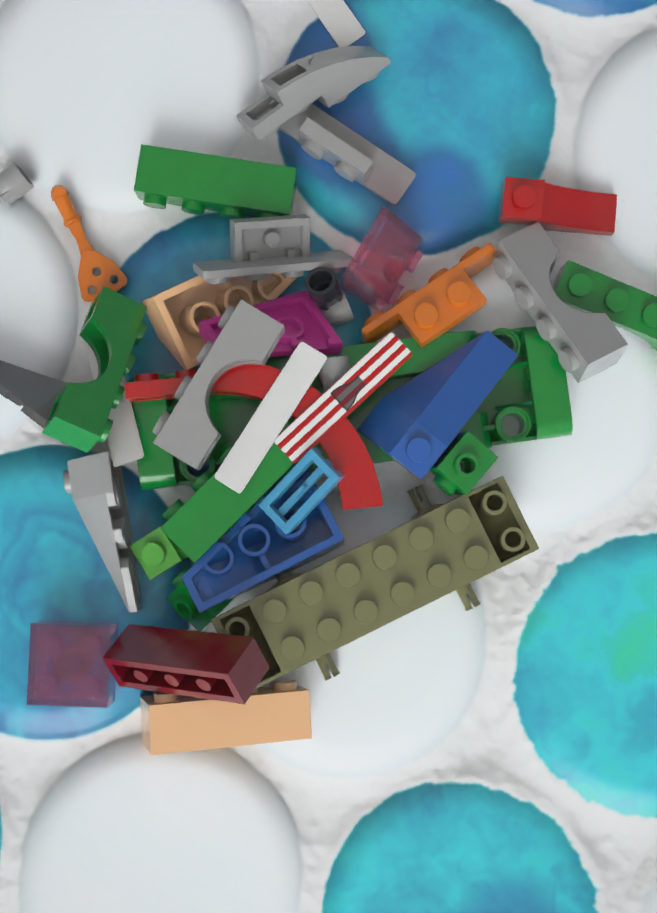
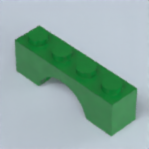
[552,260,657,350]
[42,286,147,453]

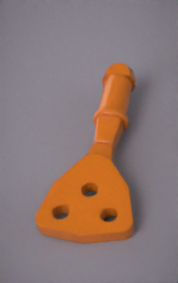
[51,185,128,302]

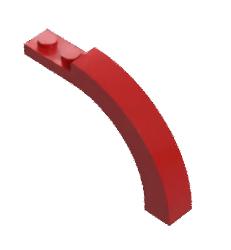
[124,364,383,510]

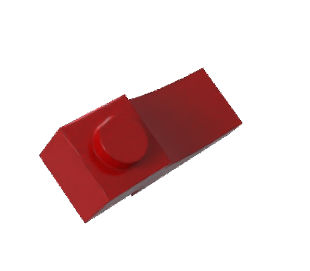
[498,177,617,236]

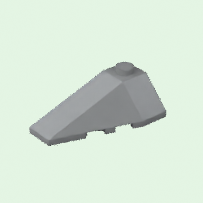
[63,452,143,613]

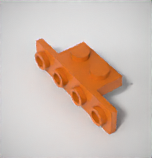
[361,243,495,349]

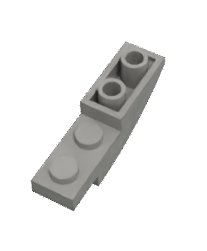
[236,46,391,141]

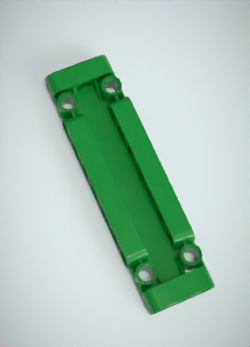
[128,326,573,491]

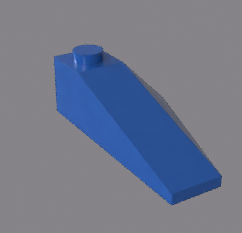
[357,330,518,480]
[182,469,345,613]

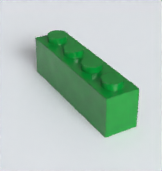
[134,144,298,220]
[160,423,294,563]

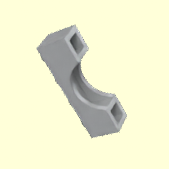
[492,222,628,383]
[153,299,285,470]

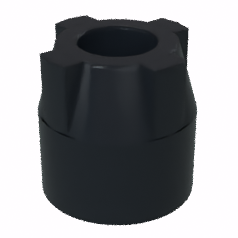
[305,267,343,311]

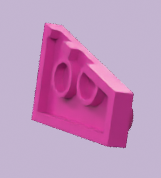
[199,290,343,357]

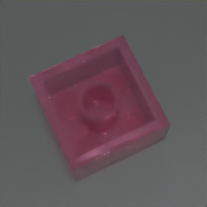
[27,620,119,708]

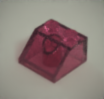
[342,206,424,311]

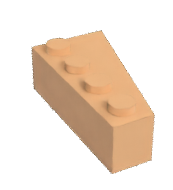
[140,680,312,755]

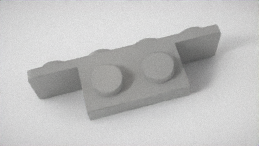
[279,104,416,206]
[193,214,354,284]

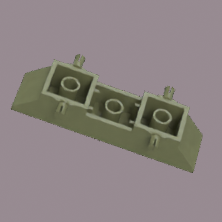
[211,476,539,689]

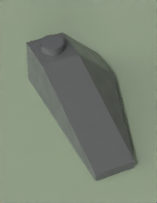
[0,360,67,444]

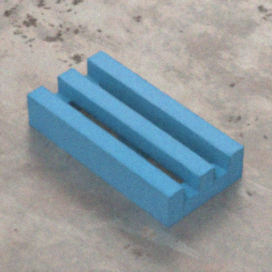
[258,447,345,534]

